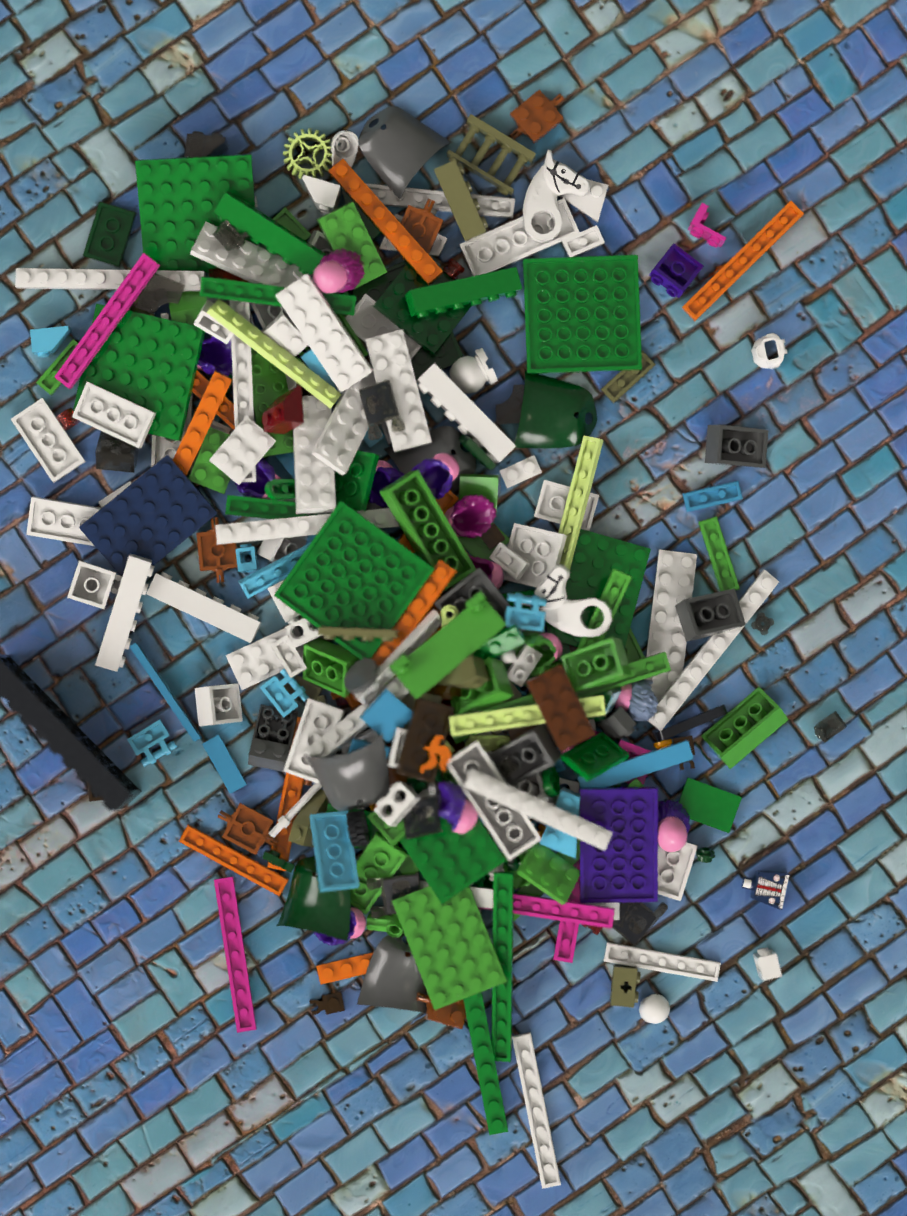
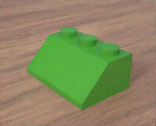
[302,638,361,697]

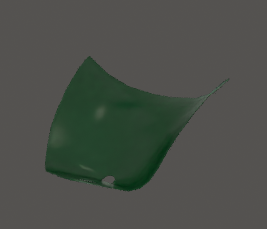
[514,369,597,448]
[276,856,351,941]

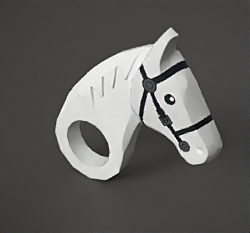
[523,150,591,243]
[522,564,613,637]

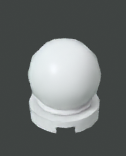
[450,348,498,394]

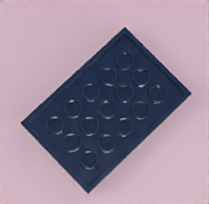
[79,454,218,577]

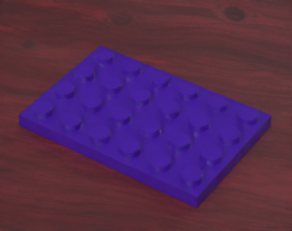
[580,787,658,903]

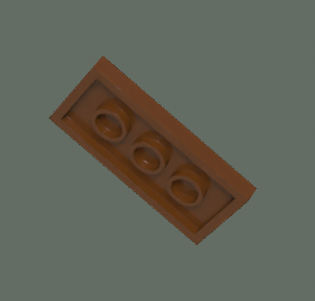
[525,664,595,752]

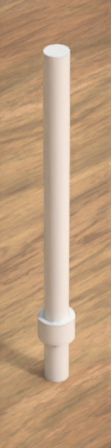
[268,783,322,838]

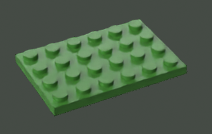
[392,886,507,1010]

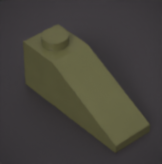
[434,655,489,689]
[288,789,329,848]

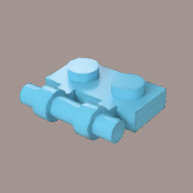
[504,592,547,632]
[260,669,310,718]
[127,719,177,767]

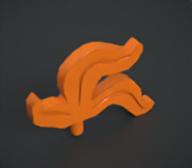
[420,735,451,774]

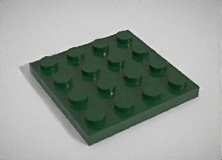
[373,263,471,355]

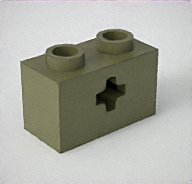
[610,965,640,1008]

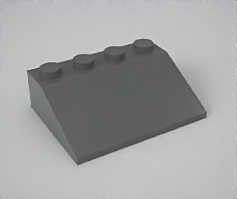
[434,567,526,633]

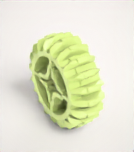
[283,128,332,179]

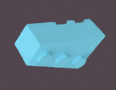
[539,787,580,859]

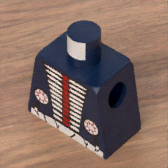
[742,871,789,910]

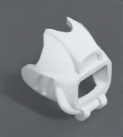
[751,333,788,369]

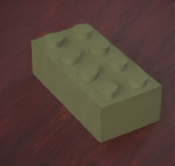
[434,160,488,242]

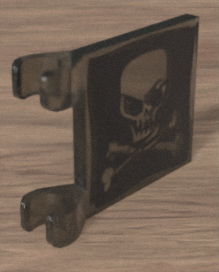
[359,380,405,440]
[400,781,442,840]
[367,873,420,918]
[613,902,668,946]

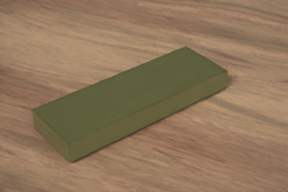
[601,351,656,404]

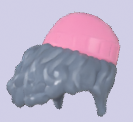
[614,679,658,722]

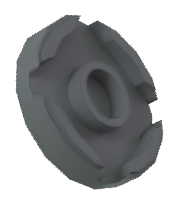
[344,658,379,694]

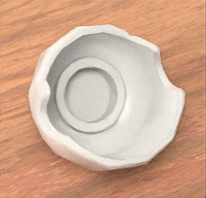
[639,994,670,1024]

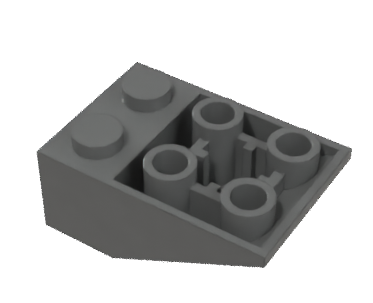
[248,704,298,772]

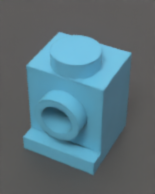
[235,544,260,573]

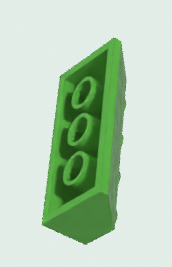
[701,687,789,769]

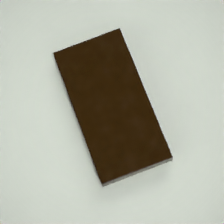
[395,698,454,783]

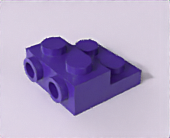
[649,243,704,298]

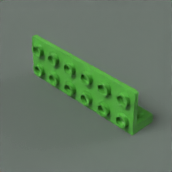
[251,348,293,459]
[389,591,506,699]

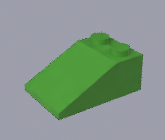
[167,291,207,325]
[561,637,632,693]
[450,657,513,715]

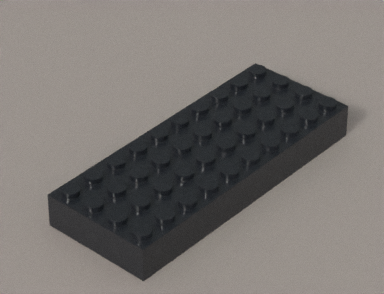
[0,654,142,811]

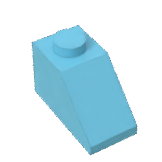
[30,326,71,357]

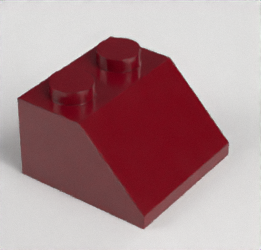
[262,386,304,434]

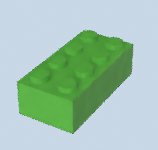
[316,202,387,288]

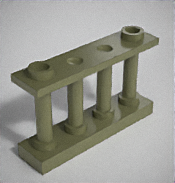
[447,114,536,196]

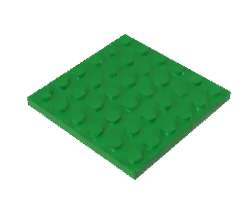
[135,154,258,273]
[523,255,642,374]
[72,303,205,441]
[274,501,435,659]

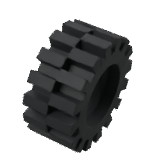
[346,810,370,847]

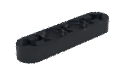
[655,704,728,742]

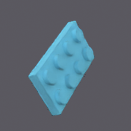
[309,811,359,892]

